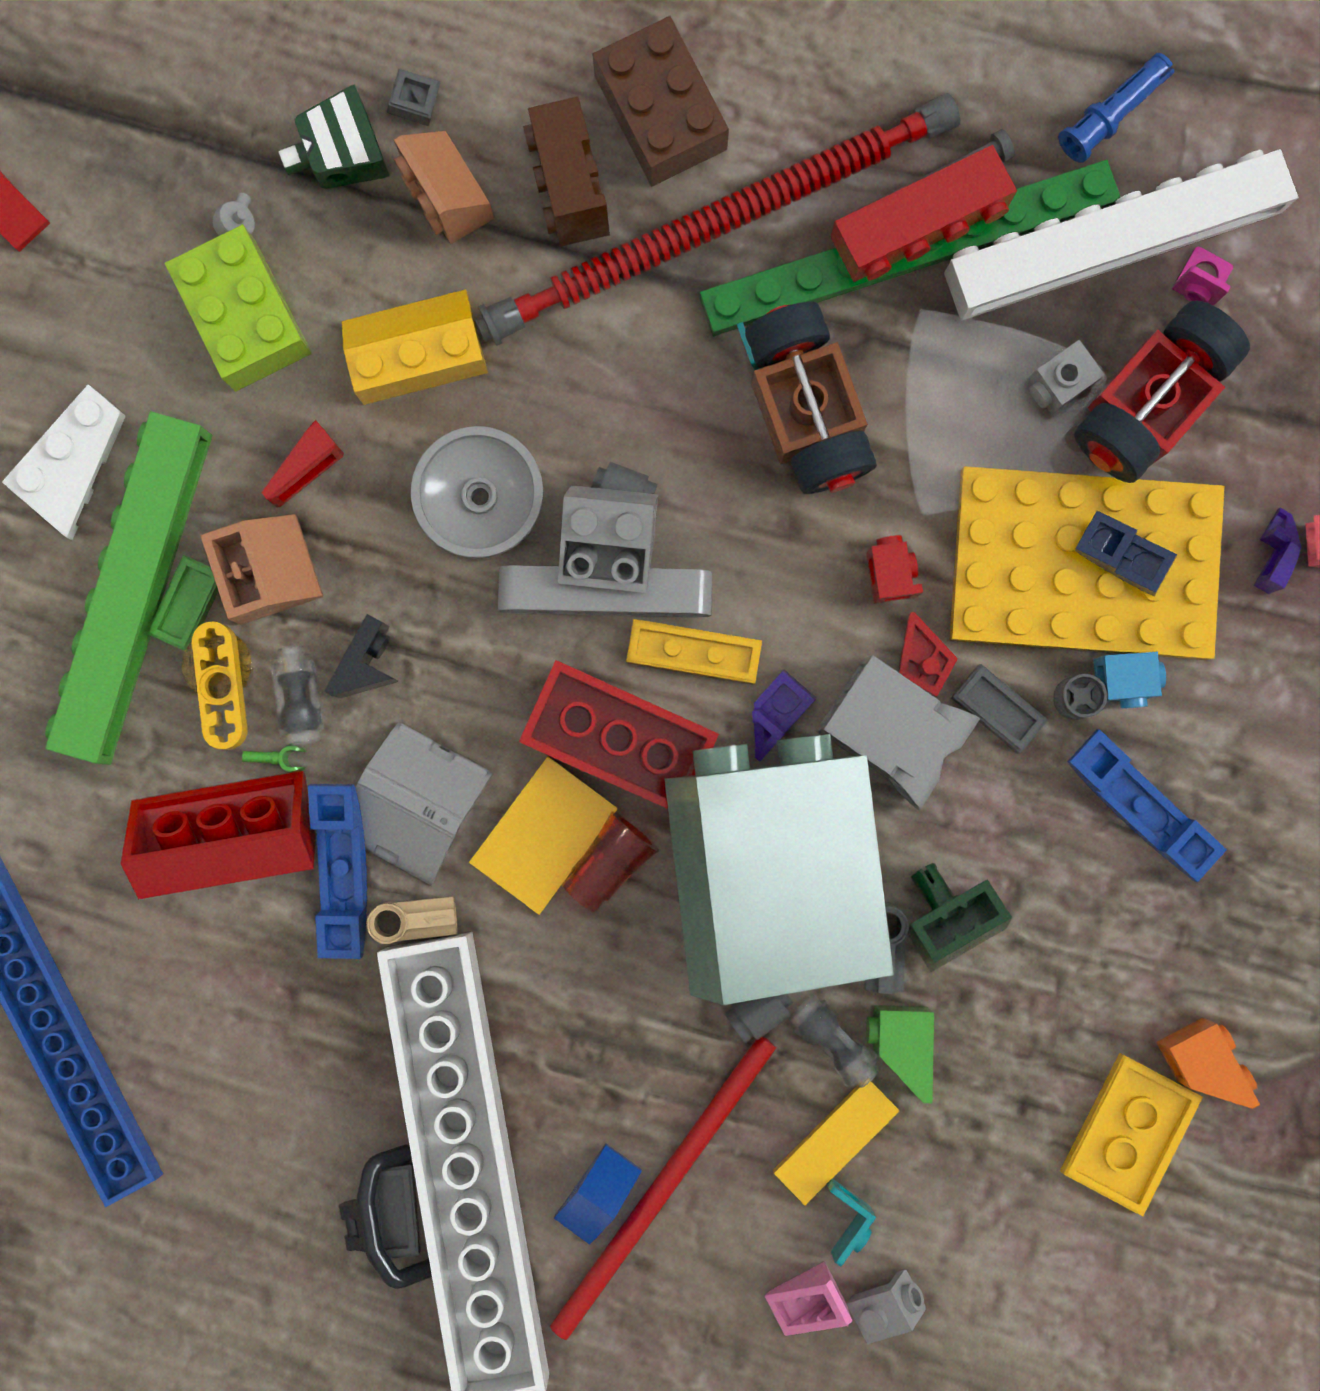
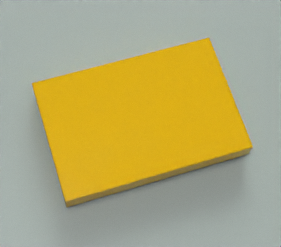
[469,756,618,915]
[1060,1052,1203,1217]

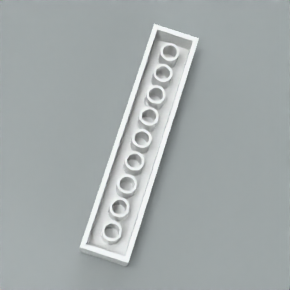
[377,932,549,1391]

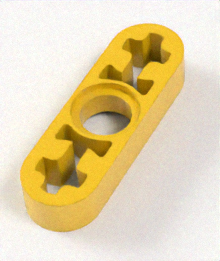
[192,621,248,750]

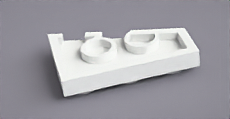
[2,385,126,540]

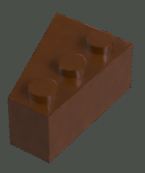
[523,96,610,247]

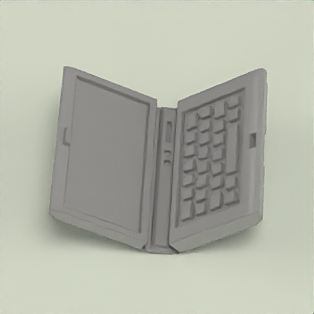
[355,722,493,886]

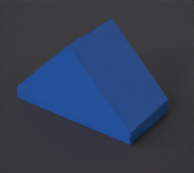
[554,1144,642,1245]

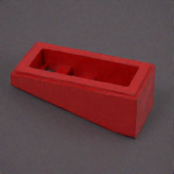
[261,420,344,508]

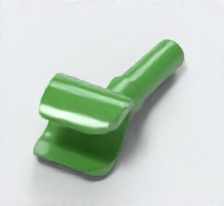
[242,745,307,772]

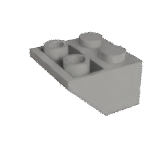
[558,485,658,593]

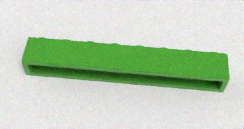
[45,411,213,765]

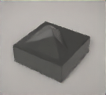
[387,68,440,126]

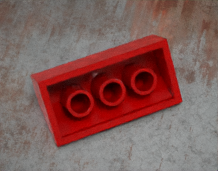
[120,771,315,900]

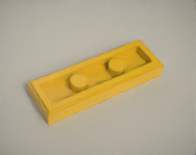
[626,619,762,684]
[773,1076,900,1205]

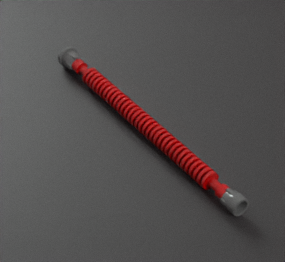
[474,93,960,346]

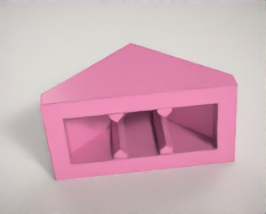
[764,1261,852,1336]

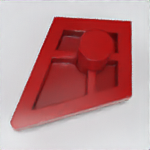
[898,612,958,697]

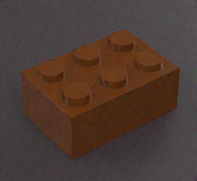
[592,16,729,187]

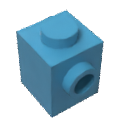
[1093,652,1166,709]

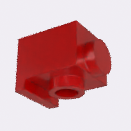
[866,535,923,604]

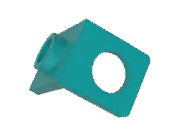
[827,1178,876,1267]

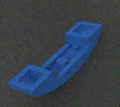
[1067,729,1227,882]
[308,784,367,959]

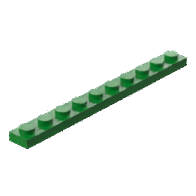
[700,160,1120,337]

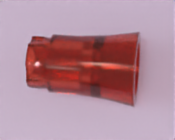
[562,811,659,912]

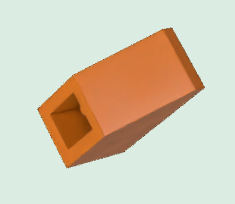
[1156,1018,1260,1109]

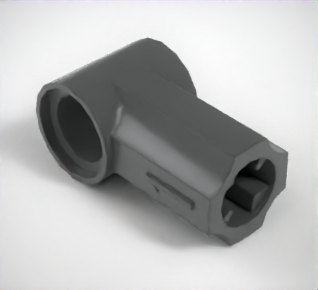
[864,901,909,994]

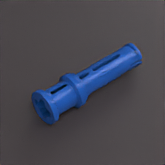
[1058,53,1174,163]

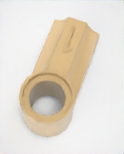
[367,896,458,944]

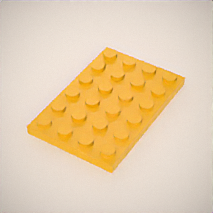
[949,466,1225,660]

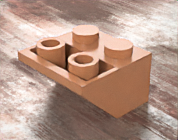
[394,131,494,244]
[200,514,324,625]

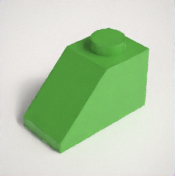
[866,1005,934,1104]

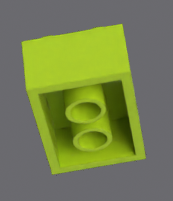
[164,224,312,392]

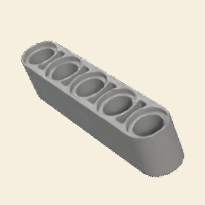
[498,565,712,618]

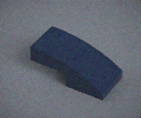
[1075,511,1177,597]

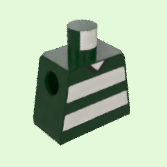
[279,84,390,189]

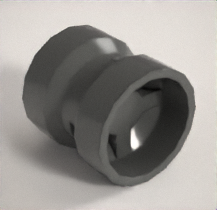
[1053,673,1108,720]

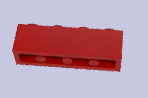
[831,145,1017,282]

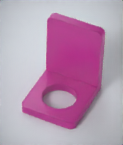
[1172,246,1233,306]

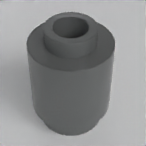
[591,462,658,494]
[725,994,793,1043]

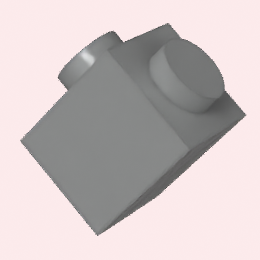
[1027,340,1105,414]

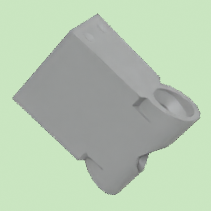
[816,655,980,811]

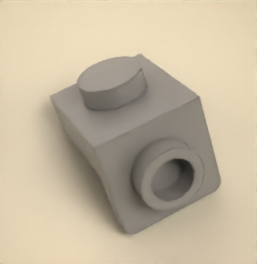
[847,1270,926,1344]

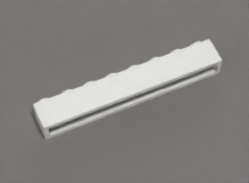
[944,149,1299,321]

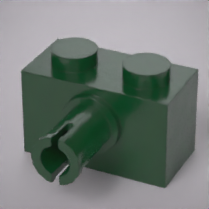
[907,863,1012,972]

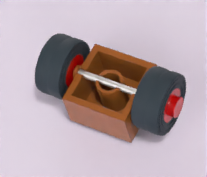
[745,301,877,494]

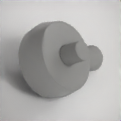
[213,193,255,236]

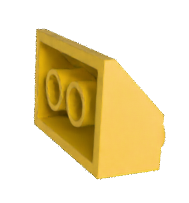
[342,289,488,405]

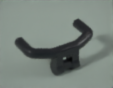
[338,1144,432,1289]

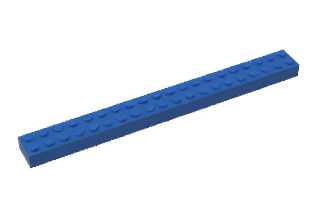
[0,857,163,1208]

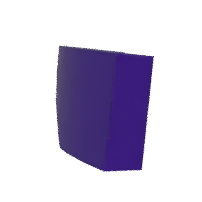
[1254,508,1301,594]
[752,669,816,762]

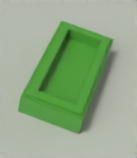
[146,555,218,653]

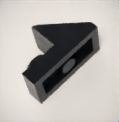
[324,614,398,699]

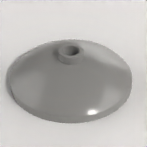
[411,426,544,559]

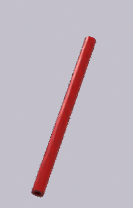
[550,1036,777,1340]

